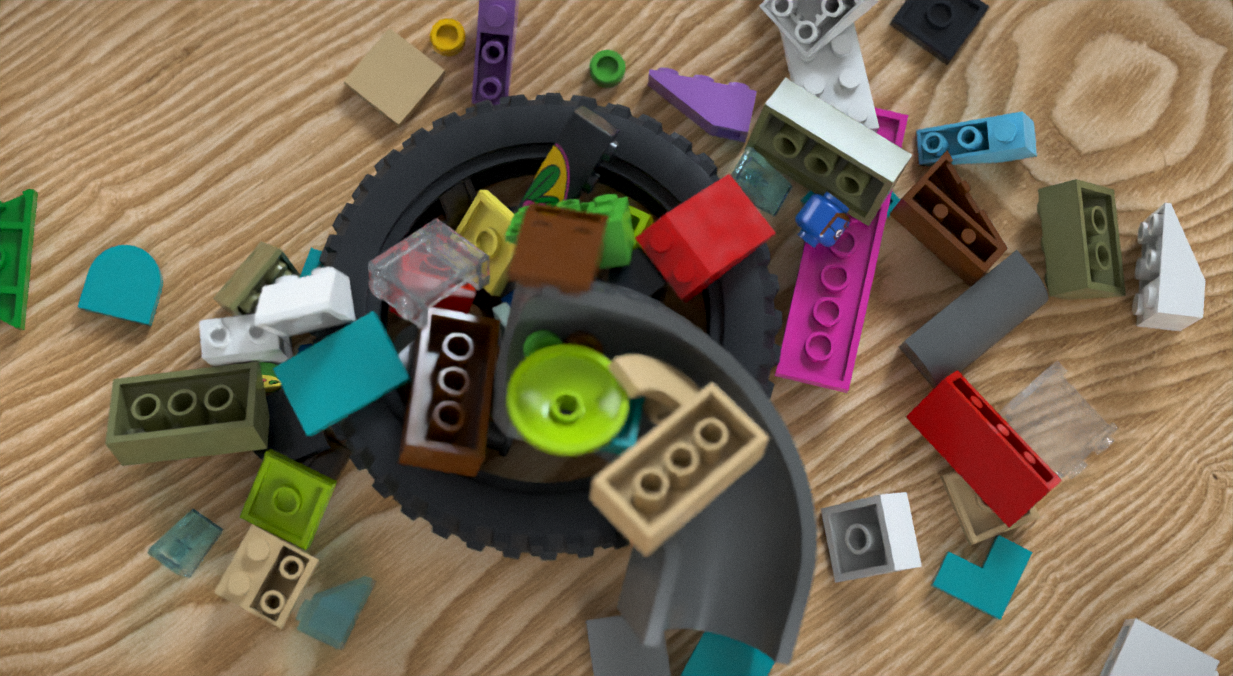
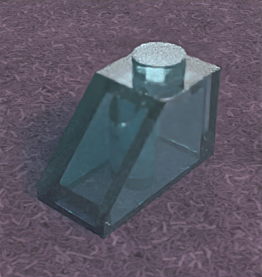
[296,576,376,650]

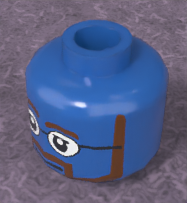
[795,192,850,248]

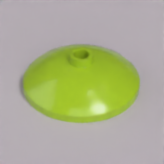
[507,345,629,456]

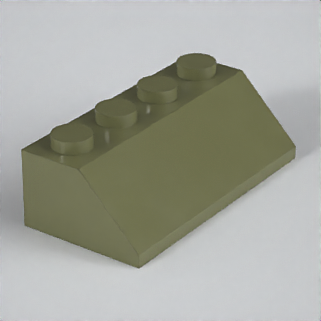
[744,77,912,226]
[105,361,270,466]

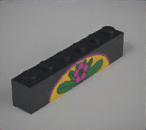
[472,106,621,318]

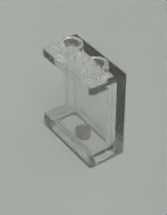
[368,218,490,328]
[998,360,1118,479]

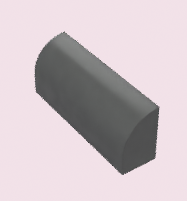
[899,250,1048,389]

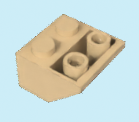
[214,525,320,629]

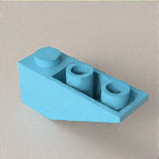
[916,111,1037,166]

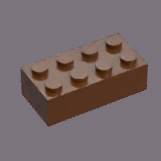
[398,306,500,477]

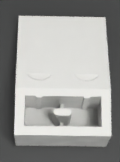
[759,0,879,58]
[1132,203,1205,331]

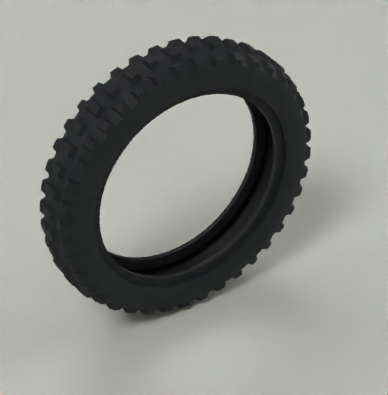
[309,93,782,561]

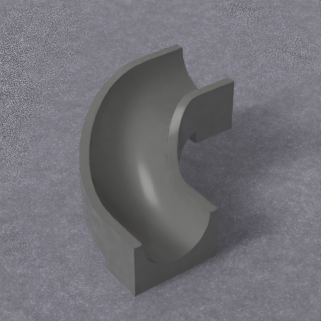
[489,276,817,665]

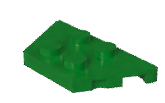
[0,189,38,330]

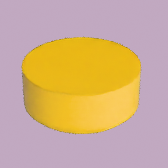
[430,18,466,56]

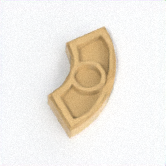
[607,355,701,413]

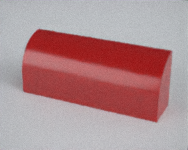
[906,370,1062,528]

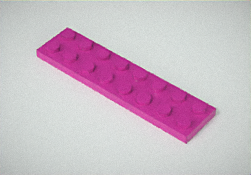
[774,107,908,393]

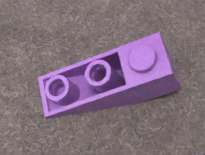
[471,0,519,105]
[648,68,757,142]

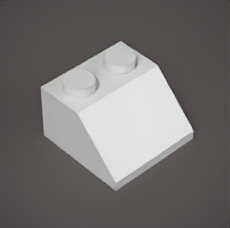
[254,267,356,338]
[821,492,922,583]

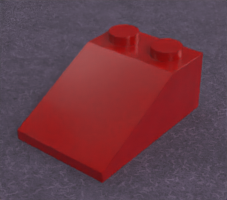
[635,174,776,303]

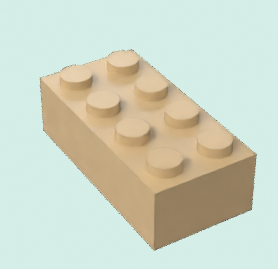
[590,382,769,556]

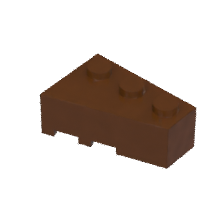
[889,151,1008,287]

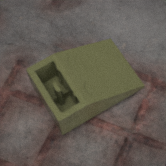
[213,241,300,316]

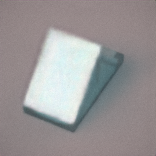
[731,146,793,216]
[147,508,223,578]

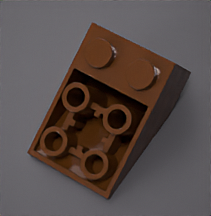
[507,203,609,296]

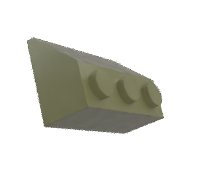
[1037,179,1126,300]

